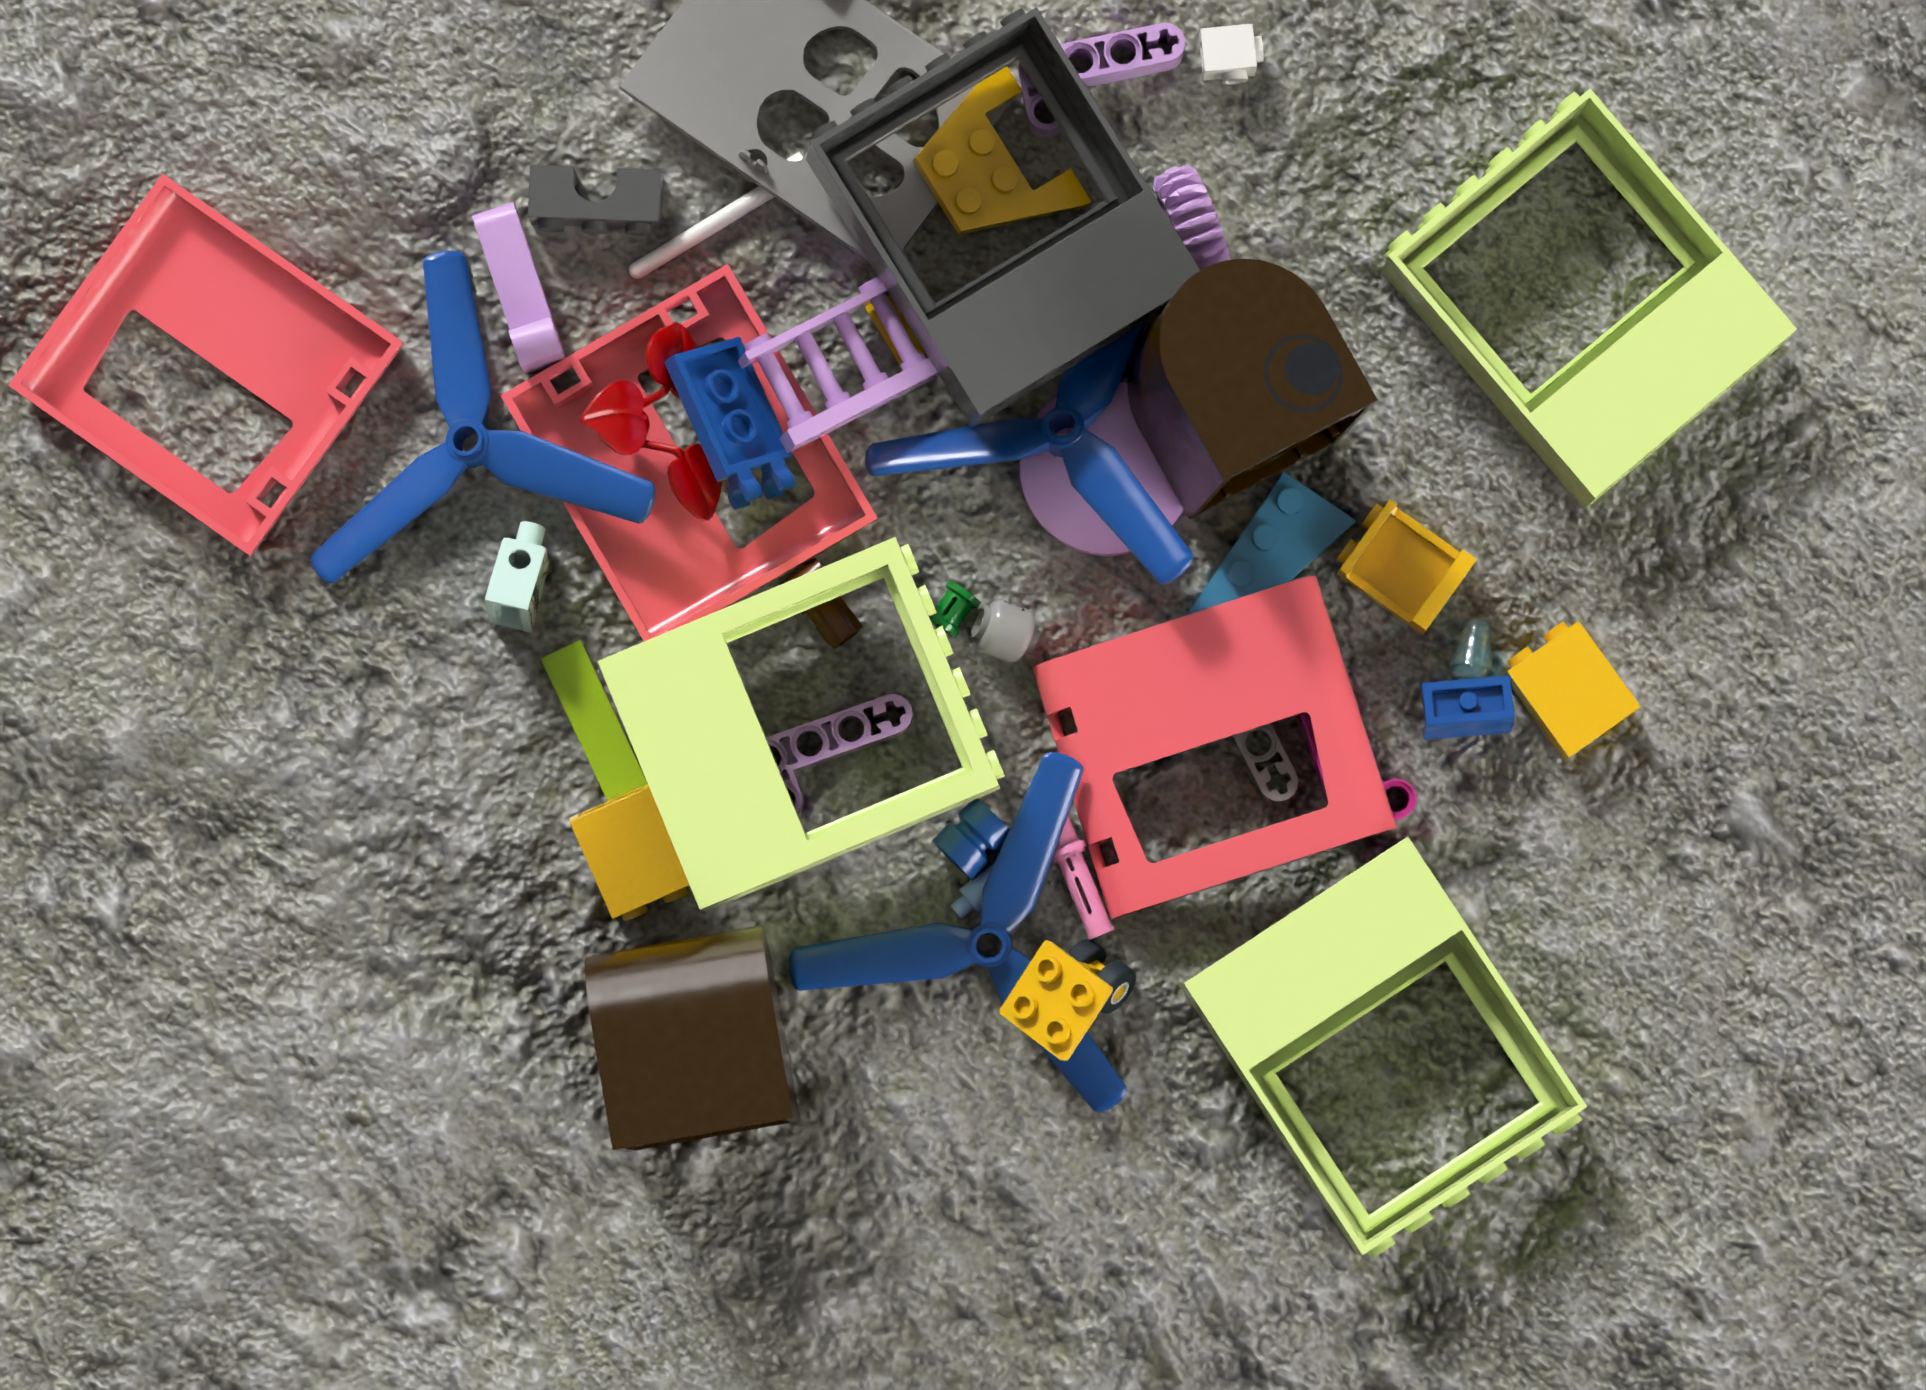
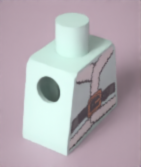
[485,521,549,633]

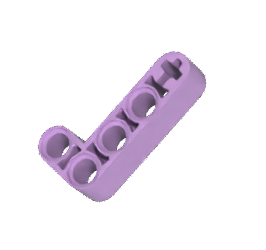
[1018,23,1185,139]
[472,202,566,375]
[766,694,913,815]

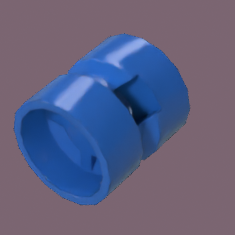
[932,798,1010,880]

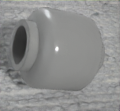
[971,599,1040,663]

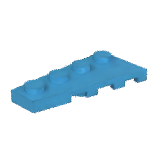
[1187,472,1356,615]

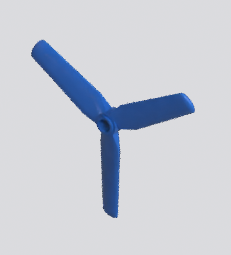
[311,251,655,584]
[865,322,1193,584]
[789,752,1127,1112]

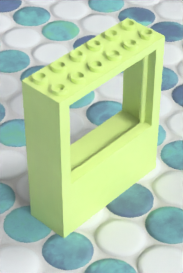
[1381,89,1797,510]
[598,537,1005,912]
[1181,837,1587,1258]

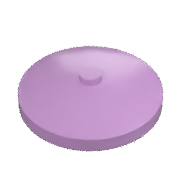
[1020,382,1184,556]

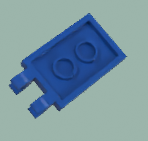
[664,337,796,510]

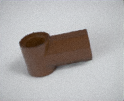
[779,557,863,650]

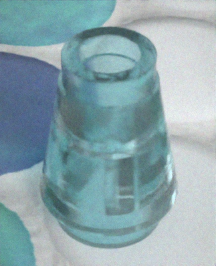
[1449,618,1493,680]

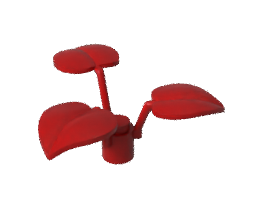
[579,321,722,521]

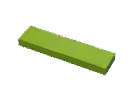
[541,640,648,801]

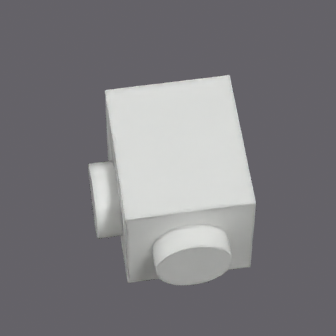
[1199,24,1264,85]

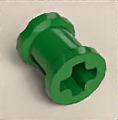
[929,580,981,639]

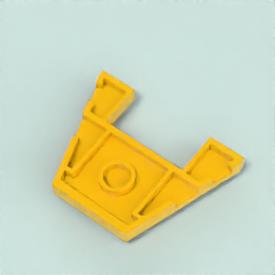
[912,66,1092,235]

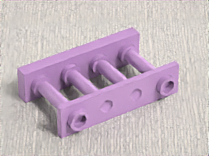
[738,277,940,454]

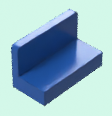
[1421,675,1515,740]

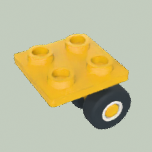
[999,939,1136,1061]

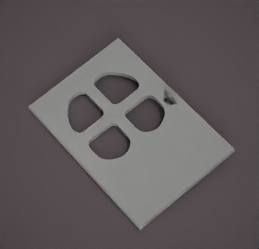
[619,0,1013,262]

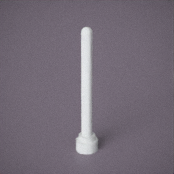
[628,152,803,279]

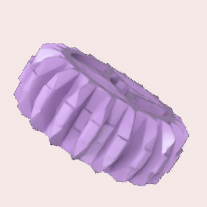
[1153,164,1231,270]

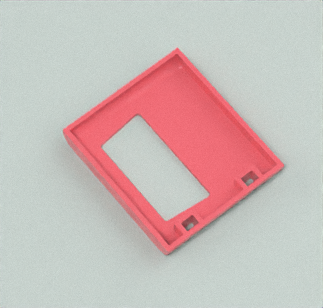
[8,173,404,557]
[500,264,878,641]
[1032,576,1398,920]

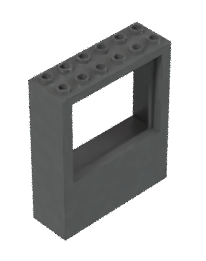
[806,7,1200,427]

